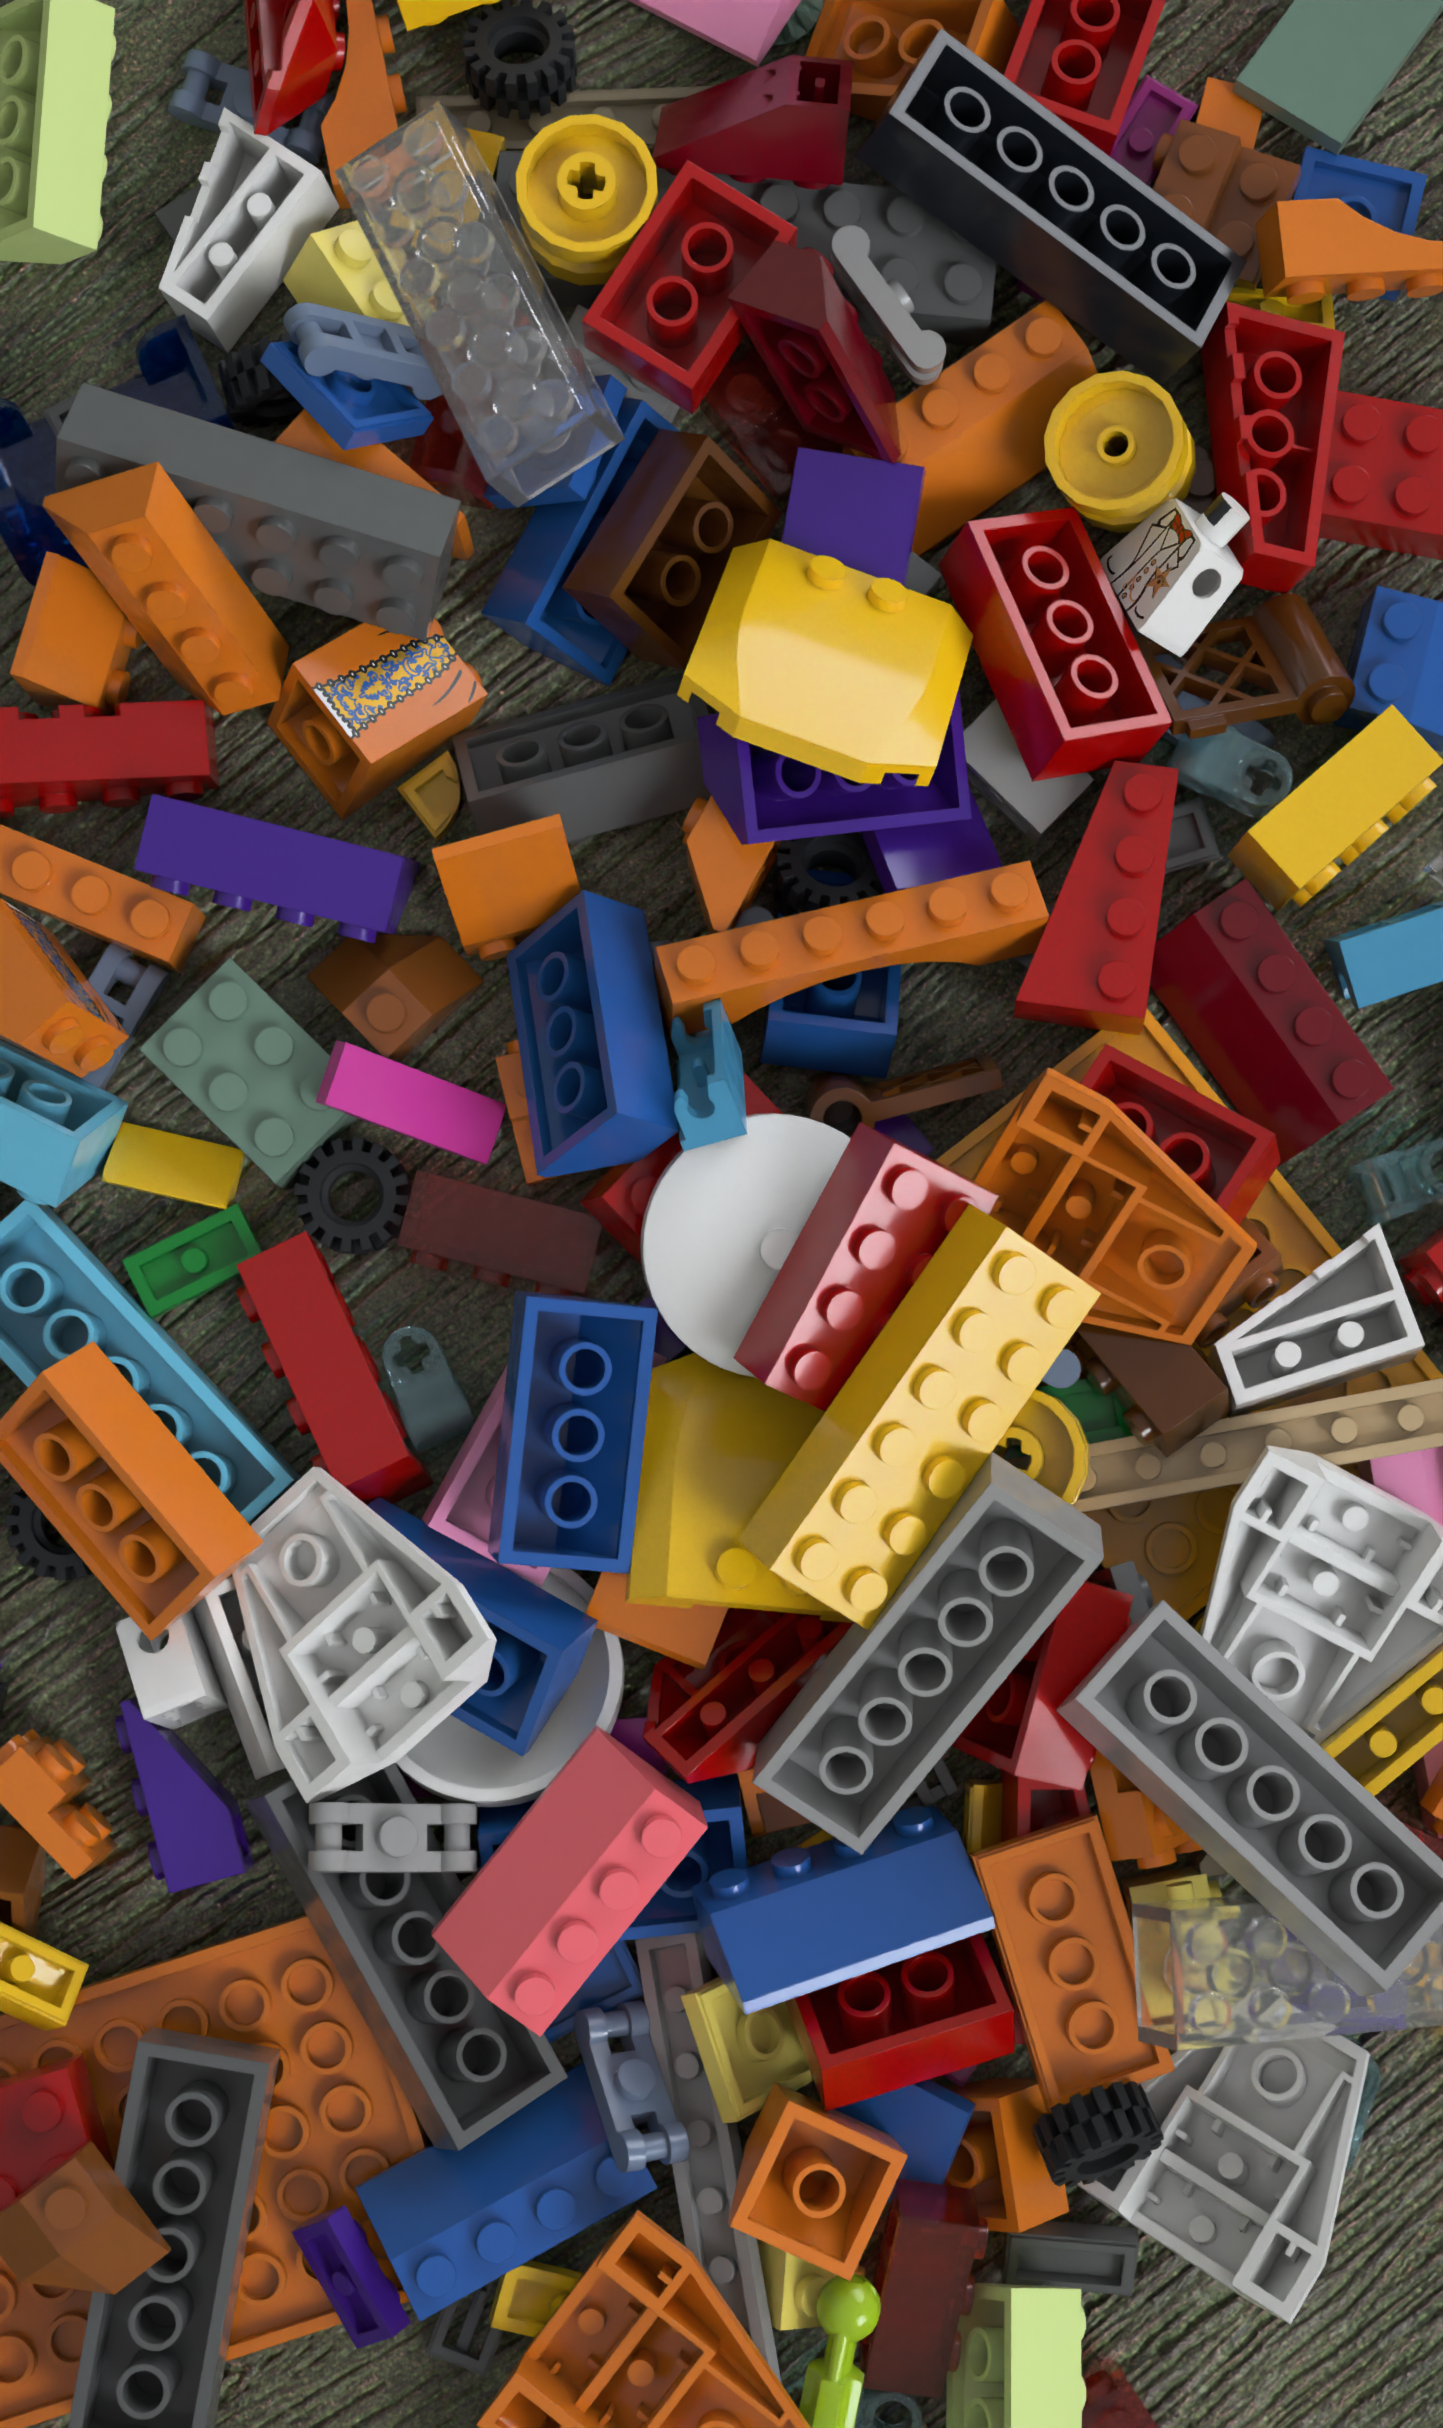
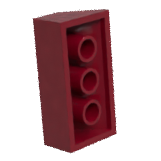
[1149,878,1395,1167]

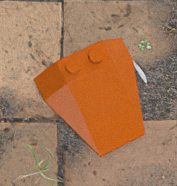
[972,1067,1257,1346]
[476,2210,811,2428]

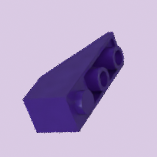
[115,1696,255,1894]

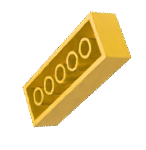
[738,1203,1101,1630]

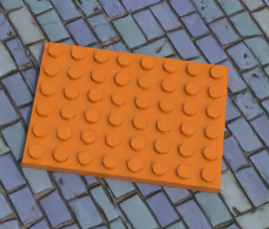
[0,1914,428,2428]

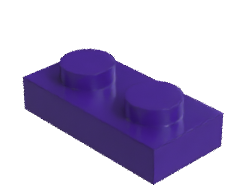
[291,2205,411,2349]

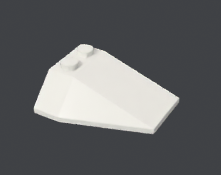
[1200,1445,1443,1745]
[232,1467,497,1803]
[1077,1984,1370,2324]

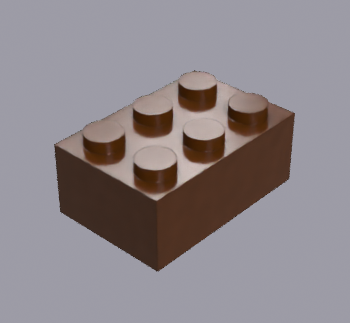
[562,429,782,670]

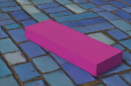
[315,1041,507,1165]

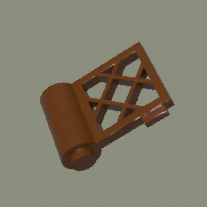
[1135,593,1355,740]
[804,1053,1004,1138]

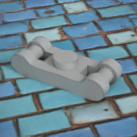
[830,225,946,385]
[308,1802,477,1873]

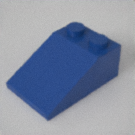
[1333,586,1443,752]
[760,869,902,1078]

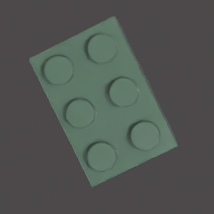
[139,958,357,1190]

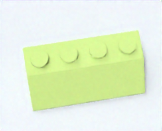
[0,0,116,264]
[946,2282,1086,2428]

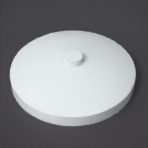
[640,1113,851,1378]
[395,1563,625,1807]

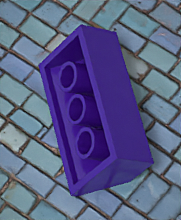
[697,690,972,845]
[134,794,421,943]

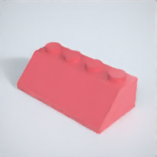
[432,1725,708,2037]

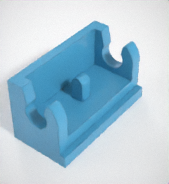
[1323,901,1443,1009]
[671,999,747,1151]

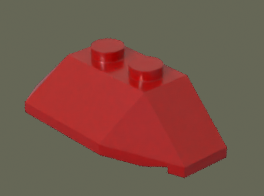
[244,0,345,136]
[642,1607,854,1784]

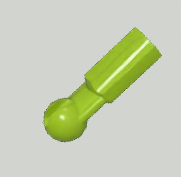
[799,2273,881,2428]

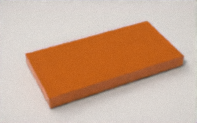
[968,1813,1175,2113]

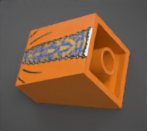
[266,618,488,820]
[0,898,129,1078]

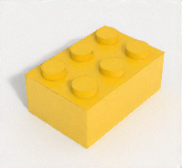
[1227,704,1443,911]

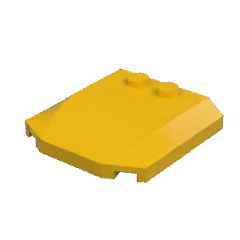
[677,538,973,786]
[625,1353,855,1623]

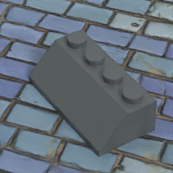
[451,672,711,844]

